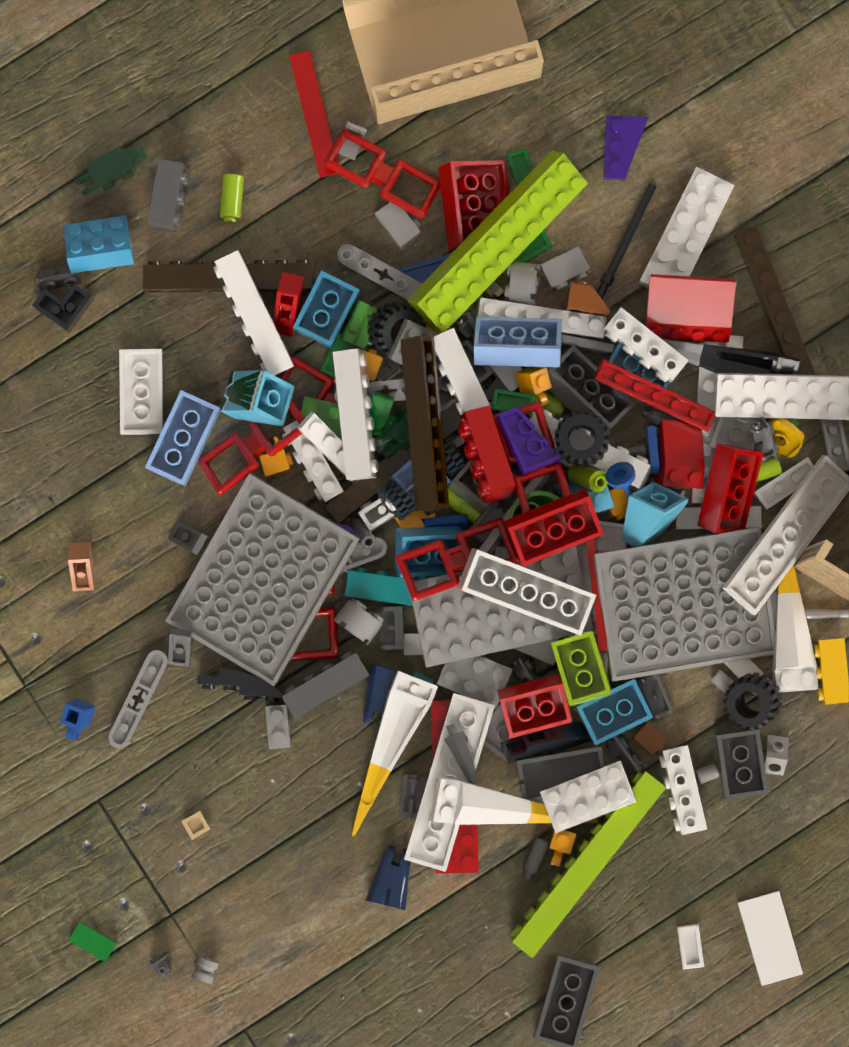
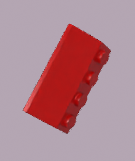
[697,443,764,533]

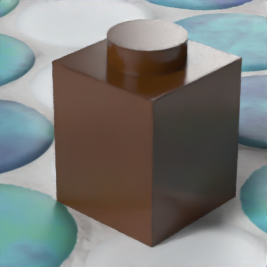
[632,722,667,755]

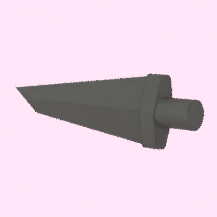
[444,723,478,785]

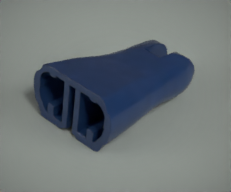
[363,663,409,727]
[365,845,411,910]

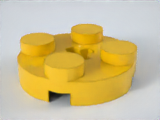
[768,418,804,458]

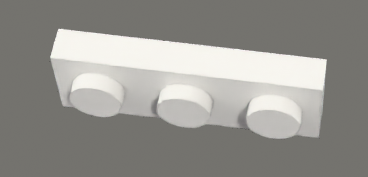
[754,457,814,510]

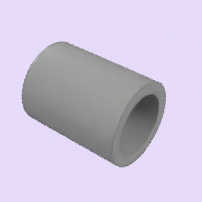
[710,670,734,693]
[696,763,719,784]

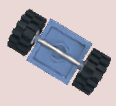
[377,439,465,521]

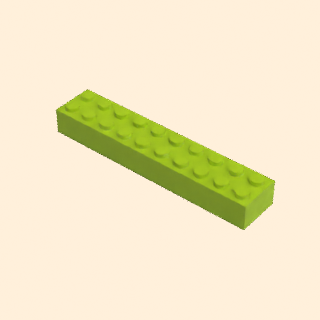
[407,150,588,333]
[510,771,666,958]

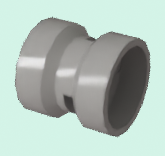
[192,956,219,984]

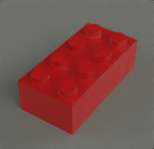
[457,405,516,504]
[504,489,604,566]

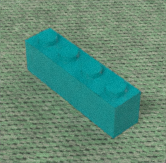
[345,568,428,606]

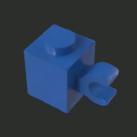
[60,699,96,740]

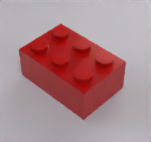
[497,674,572,738]

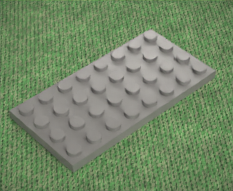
[410,546,593,667]

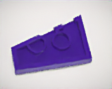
[603,115,648,180]
[497,407,563,475]

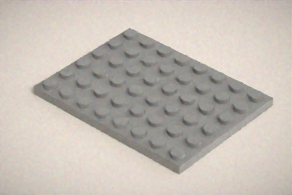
[165,474,360,686]
[593,527,775,681]

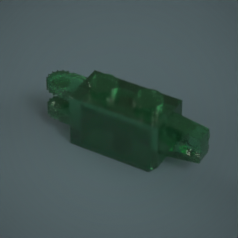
[75,146,148,197]
[375,401,410,456]

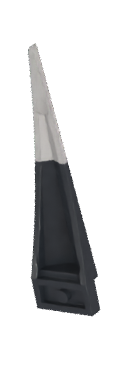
[662,339,800,375]

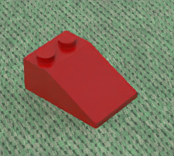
[653,419,705,489]

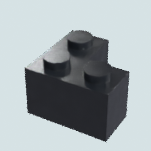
[32,284,94,333]

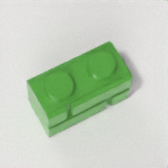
[339,300,378,350]

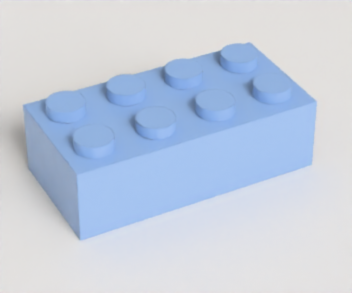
[474,317,562,367]
[145,390,221,487]

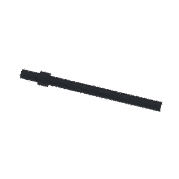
[597,183,656,299]

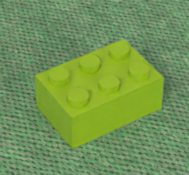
[551,631,612,707]

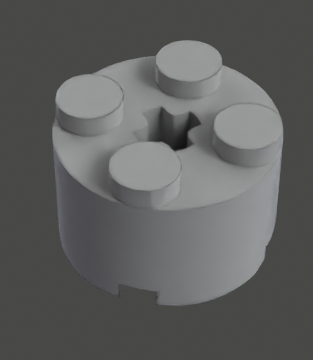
[505,262,540,306]
[334,598,384,645]

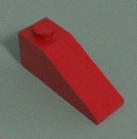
[273,272,304,337]

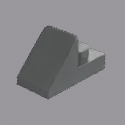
[168,521,208,555]
[168,628,193,667]

